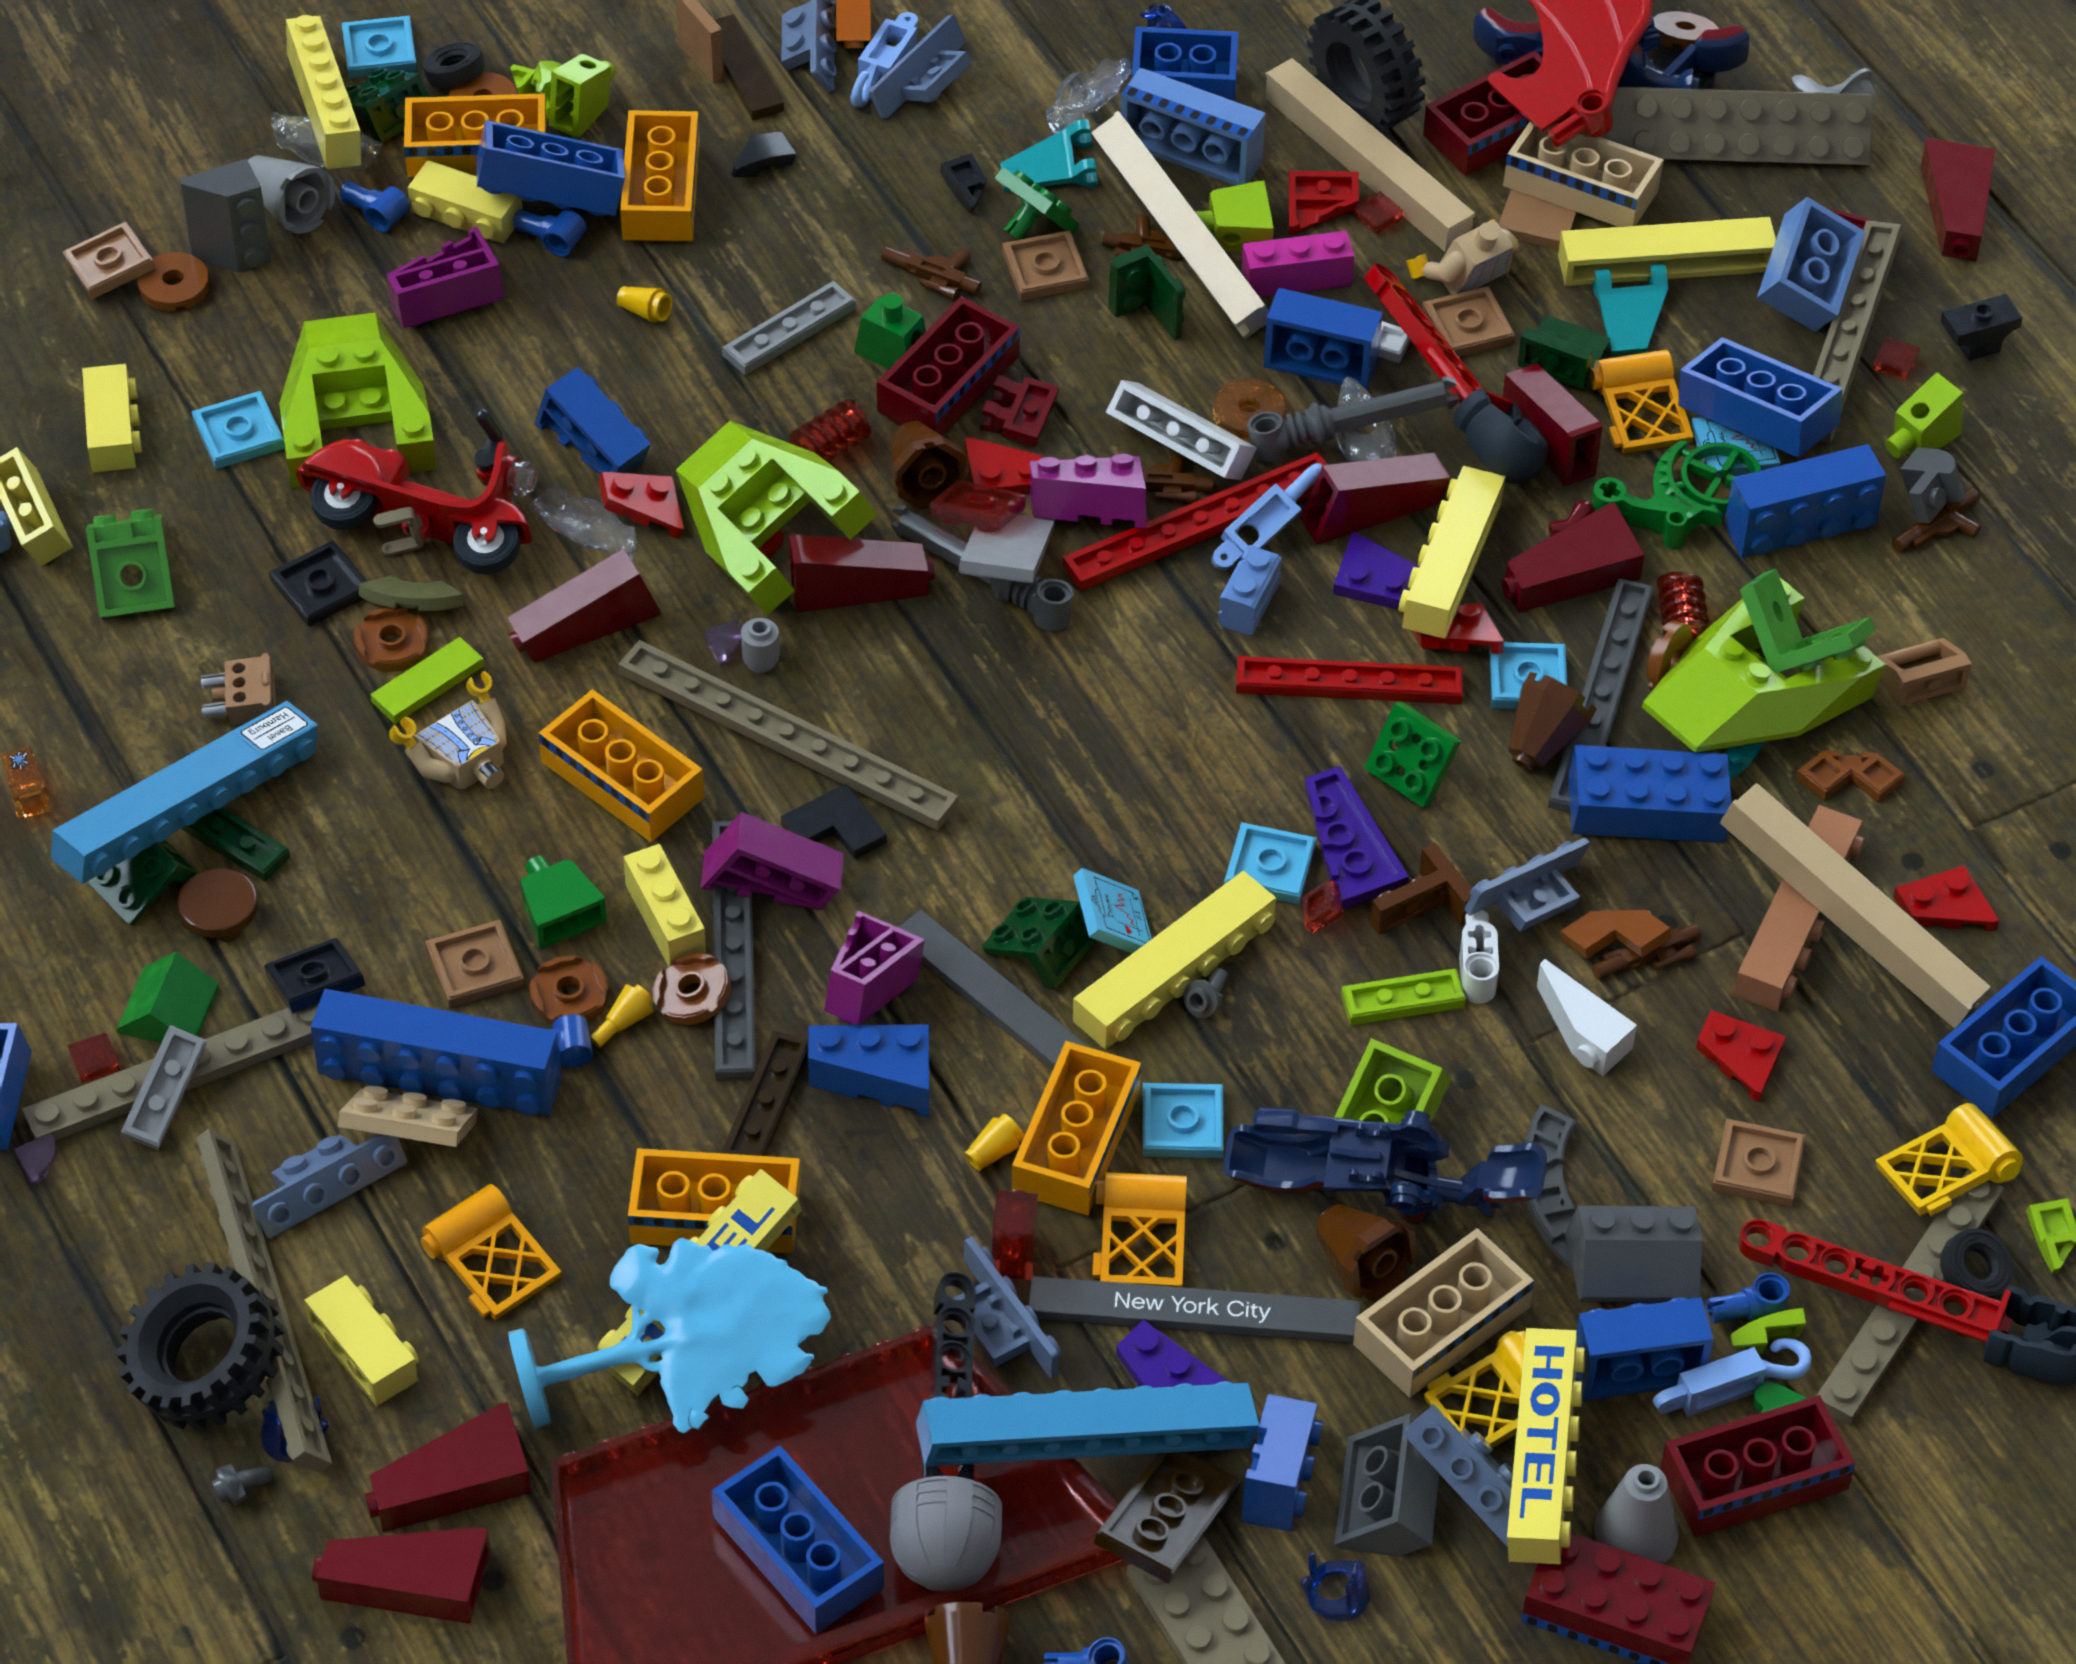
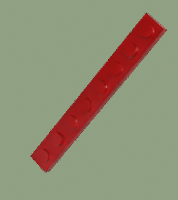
[1063,452,1328,591]

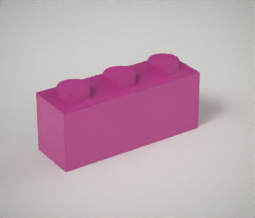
[1241,231,1355,297]

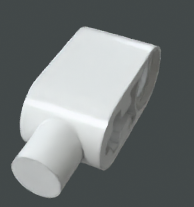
[1459,910,1499,1004]

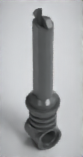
[1247,376,1459,462]
[891,505,1073,631]

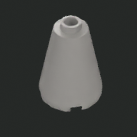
[248,155,336,234]
[1594,1464,1679,1564]

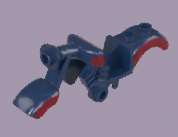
[1473,8,1750,89]
[1223,1107,1547,1224]

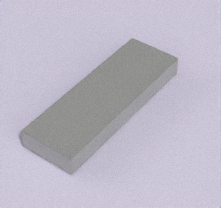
[121,1025,207,1151]

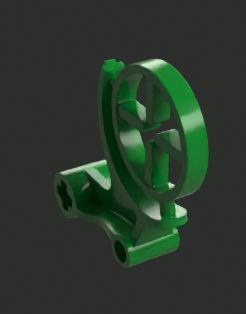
[1592,440,1761,550]

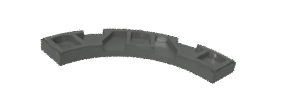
[1525,1104,1576,1271]

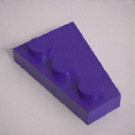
[1333,531,1420,610]
[1116,1320,1227,1388]

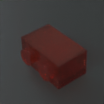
[992,1190,1038,1280]

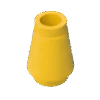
[617,286,672,323]
[964,1114,1024,1171]

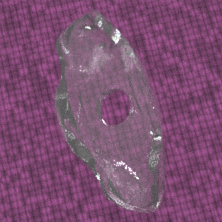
[1046,58,1132,134]
[271,112,382,171]
[1336,376,1397,462]
[529,486,636,562]

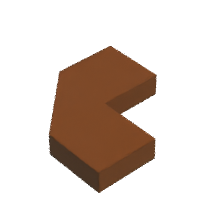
[1796,751,1905,803]
[1561,910,1672,959]

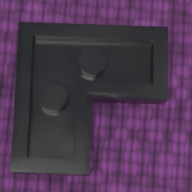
[780,784,887,859]

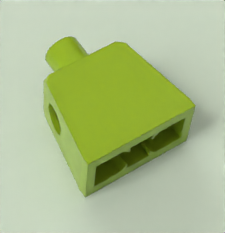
[549,54,616,138]
[1195,180,1274,252]
[1885,373,1963,458]

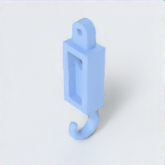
[851,12,918,109]
[1212,463,1323,570]
[1653,1338,1812,1417]

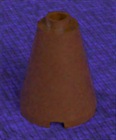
[924,1602,1011,1664]

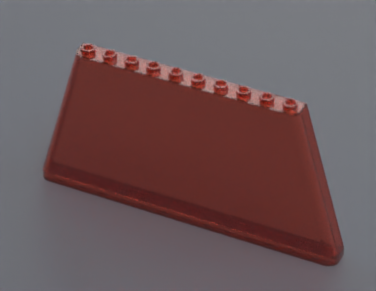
[551,1323,1123,1664]

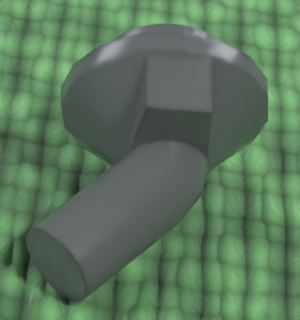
[1183,968,1229,1018]
[212,1464,272,1507]

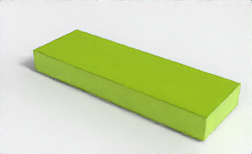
[370,637,484,724]
[1341,968,1466,1026]

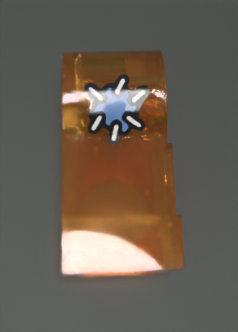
[0,745,52,820]

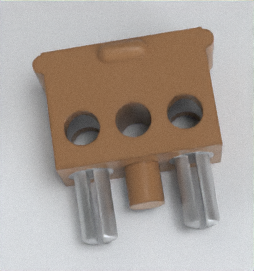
[201,653,276,726]

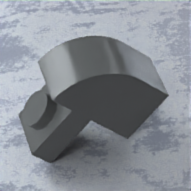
[1900,447,1964,524]

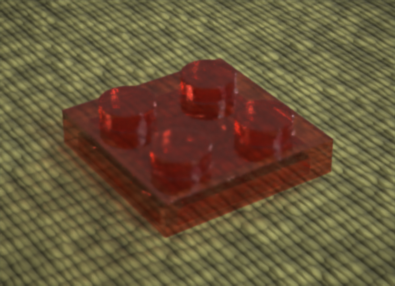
[930,480,1027,533]

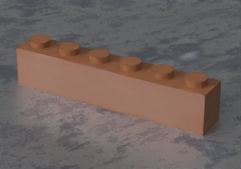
[1733,805,1865,1012]

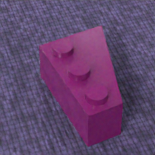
[386,226,505,328]
[1029,454,1146,528]
[700,812,844,910]
[824,911,925,1025]

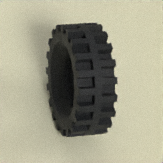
[1307,0,1426,133]
[116,1262,285,1431]

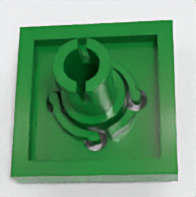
[994,167,1079,240]
[1364,701,1462,808]

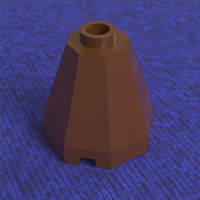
[892,420,968,510]
[1508,672,1597,771]
[1316,1204,1418,1301]

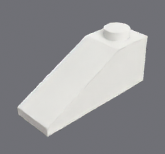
[1537,959,1637,1076]

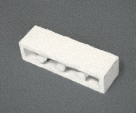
[1106,380,1257,480]

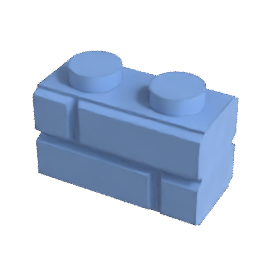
[1218,546,1282,635]

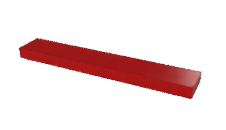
[1236,656,1463,704]

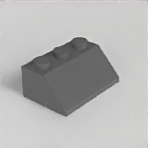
[179,159,272,272]
[1565,1206,1703,1302]
[1334,1413,1440,1556]

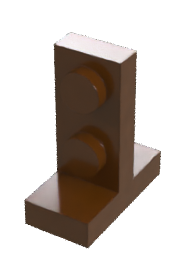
[1370,843,1471,935]

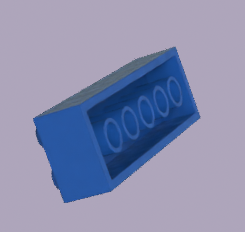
[311,989,562,1116]

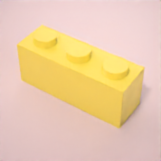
[408,160,523,244]
[82,364,142,473]
[0,447,73,566]
[623,844,706,967]
[304,1275,419,1407]

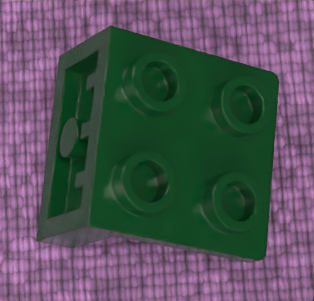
[346,68,430,143]
[1108,244,1186,340]
[1517,315,1611,390]
[87,839,199,925]
[982,897,1097,989]

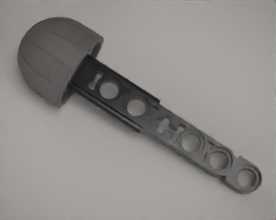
[890,1272,1002,1592]

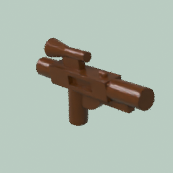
[1102,214,1185,261]
[881,247,982,301]
[1142,451,1213,504]
[1892,487,1981,552]
[1592,911,1701,980]

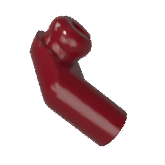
[1548,501,1595,537]

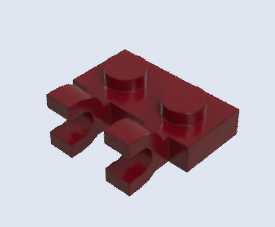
[980,375,1059,447]

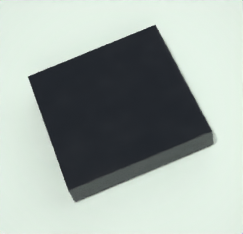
[269,540,367,627]
[264,938,366,1014]

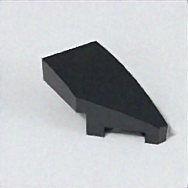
[731,132,796,177]
[940,153,987,213]

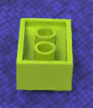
[1335,1038,1451,1123]

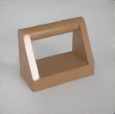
[1876,638,1972,707]

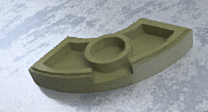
[359,575,463,611]

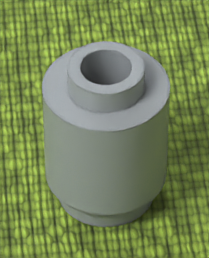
[741,618,780,673]

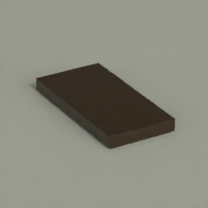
[1094,1452,1241,1584]

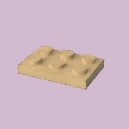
[338,1086,478,1147]

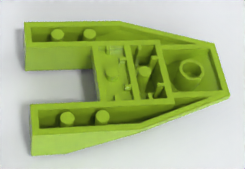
[279,312,437,489]
[676,421,877,616]
[1641,578,1886,753]

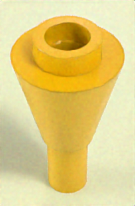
[590,984,654,1049]

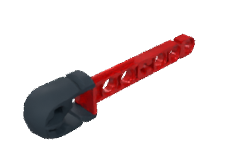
[1364,263,1548,484]
[1738,1219,2076,1386]

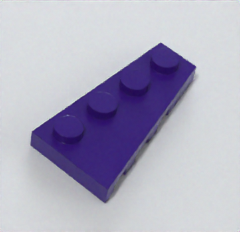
[1305,766,1409,911]

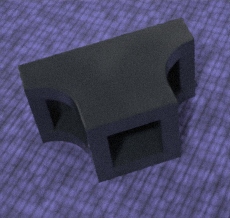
[1940,294,2023,361]

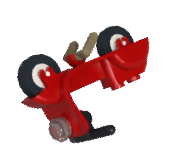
[296,409,538,575]

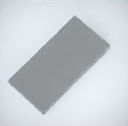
[959,510,1055,583]

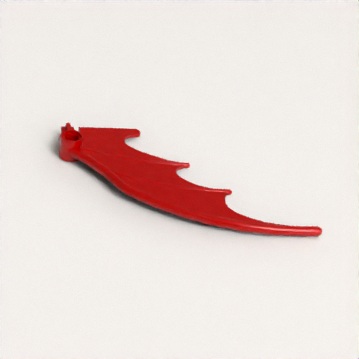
[1488,0,1653,148]

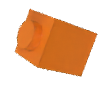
[836,0,871,48]

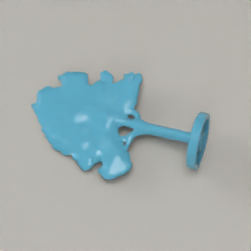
[508,1237,831,1433]

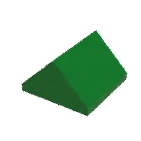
[117,951,219,1043]

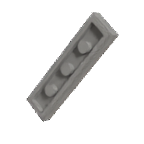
[722,281,856,376]

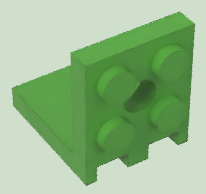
[86,508,175,618]
[1740,569,1876,673]

